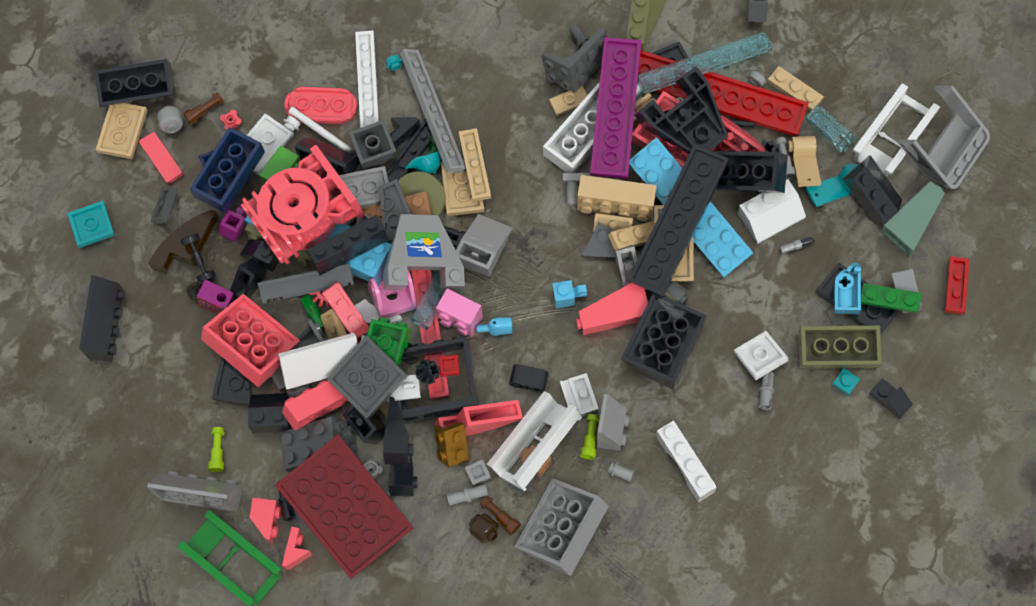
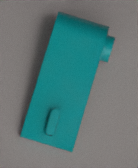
[805,163,857,208]

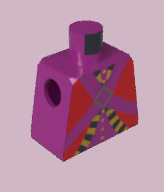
[197,280,235,314]

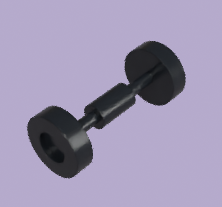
[180,233,216,282]

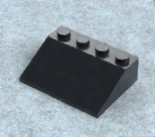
[621,293,707,389]

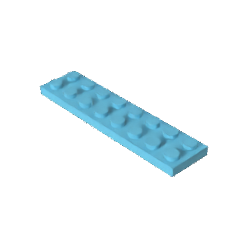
[629,137,754,278]

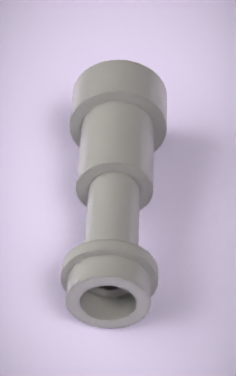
[775,137,796,180]

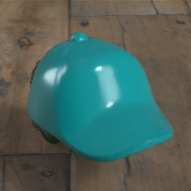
[404,134,441,174]

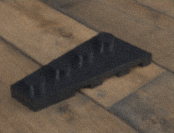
[212,357,251,406]

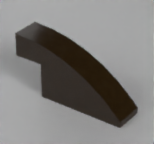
[148,210,219,275]

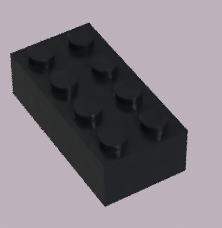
[712,151,788,193]

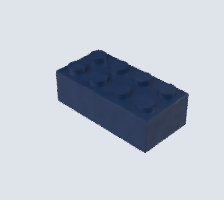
[190,127,265,213]

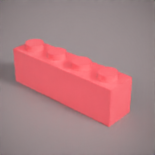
[282,380,349,431]

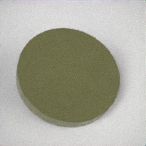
[399,172,446,217]

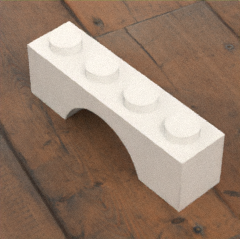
[656,421,717,502]

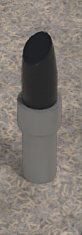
[779,237,815,254]

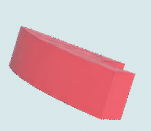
[434,400,523,436]

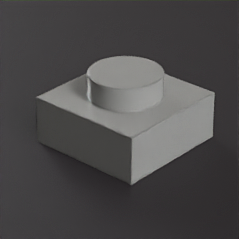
[465,459,491,487]

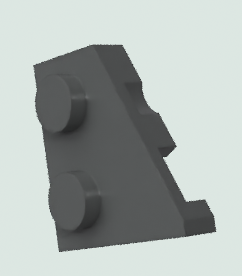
[582,223,616,258]

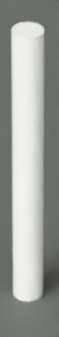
[289,106,352,151]

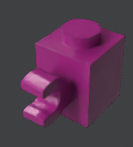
[219,205,246,242]

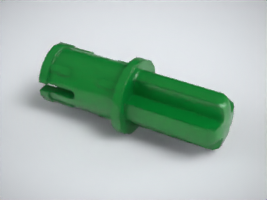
[300,295,325,331]

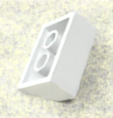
[738,179,806,244]

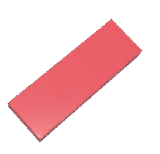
[139,132,184,185]
[321,282,369,339]

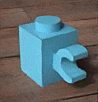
[552,280,587,309]

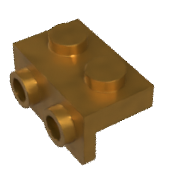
[434,422,469,467]

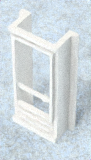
[853,83,940,177]
[487,391,582,491]

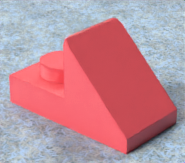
[282,527,313,570]

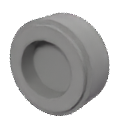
[747,70,766,87]

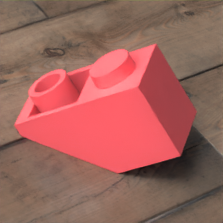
[250,498,282,544]

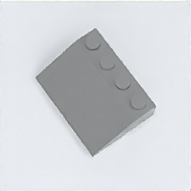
[147,471,242,512]
[514,478,609,576]

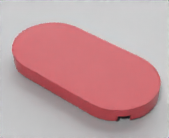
[284,87,358,124]

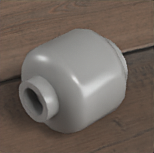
[157,106,183,133]

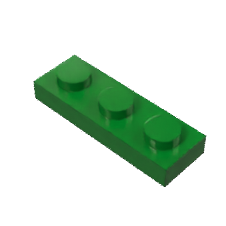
[861,283,922,314]

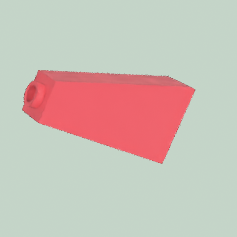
[576,283,648,335]

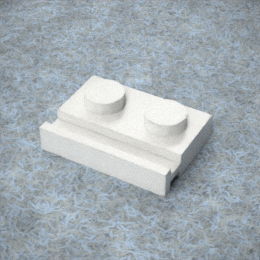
[560,373,599,416]

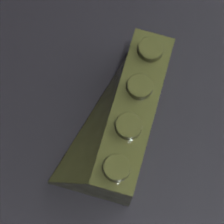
[626,0,666,51]

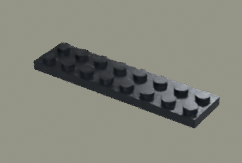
[628,144,730,297]

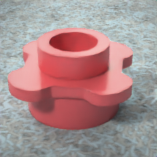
[220,110,242,130]

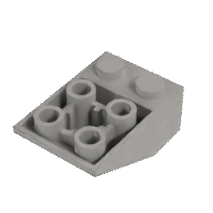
[456,214,513,277]

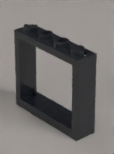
[397,336,479,423]

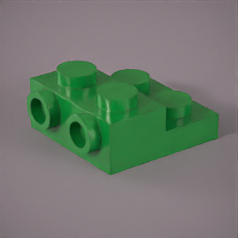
[367,317,412,366]

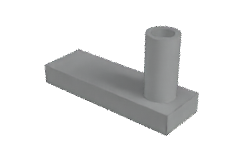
[563,173,619,206]

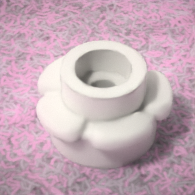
[283,116,301,132]

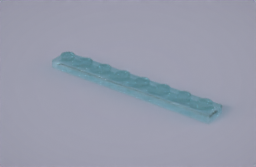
[637,32,773,94]

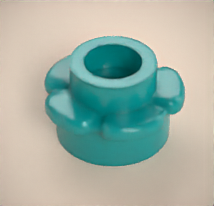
[386,55,403,71]

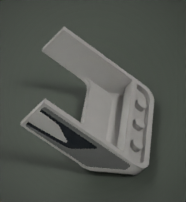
[898,85,990,189]

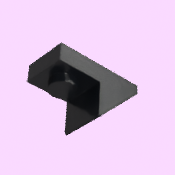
[390,117,420,149]
[869,378,913,419]

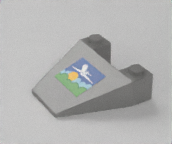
[383,214,465,291]

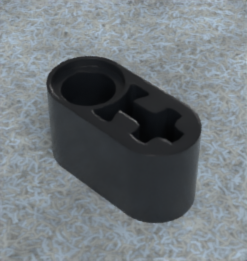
[509,364,549,393]

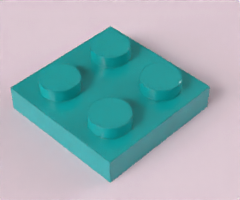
[67,201,115,248]

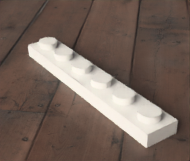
[355,30,379,128]

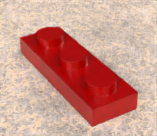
[944,256,970,315]

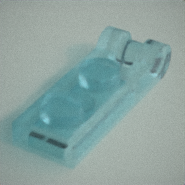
[805,104,857,153]

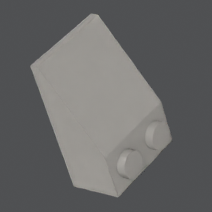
[597,394,630,451]

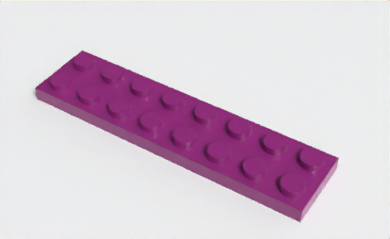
[590,37,641,179]

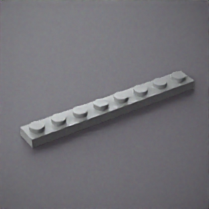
[400,49,466,173]

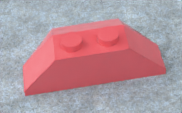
[714,114,766,152]

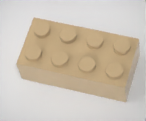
[577,175,657,221]

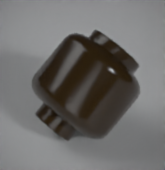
[469,513,499,543]

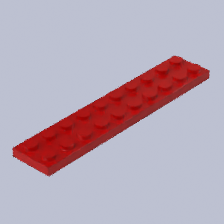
[637,50,809,137]

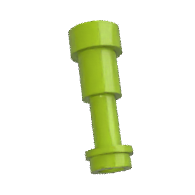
[580,414,600,460]
[208,427,225,472]

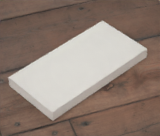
[278,333,358,390]

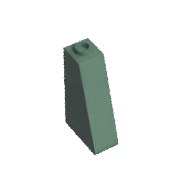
[881,181,945,257]

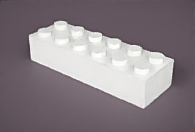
[543,82,642,173]

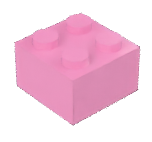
[436,288,483,337]

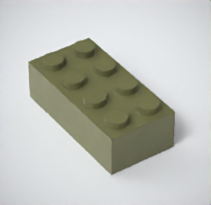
[798,326,882,369]

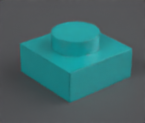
[832,368,860,396]

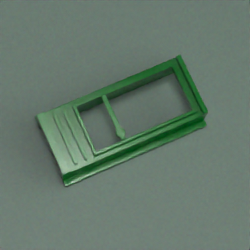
[177,510,282,606]

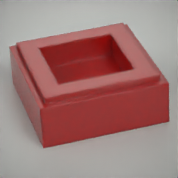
[438,355,460,377]

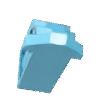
[834,262,861,314]

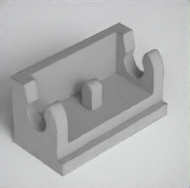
[892,269,922,313]

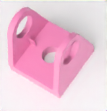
[367,270,417,318]

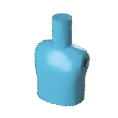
[477,317,512,336]

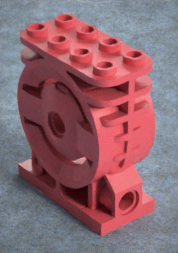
[240,145,365,264]

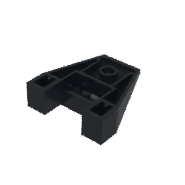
[634,66,728,154]
[383,397,418,496]

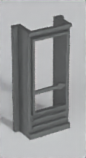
[258,263,355,304]

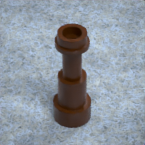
[183,92,224,125]
[480,496,521,536]

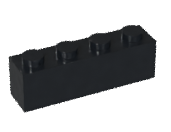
[307,215,388,276]

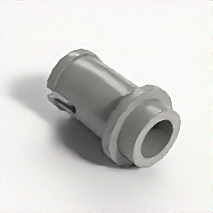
[608,462,635,482]

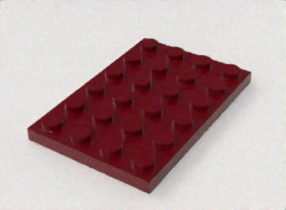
[275,434,414,579]

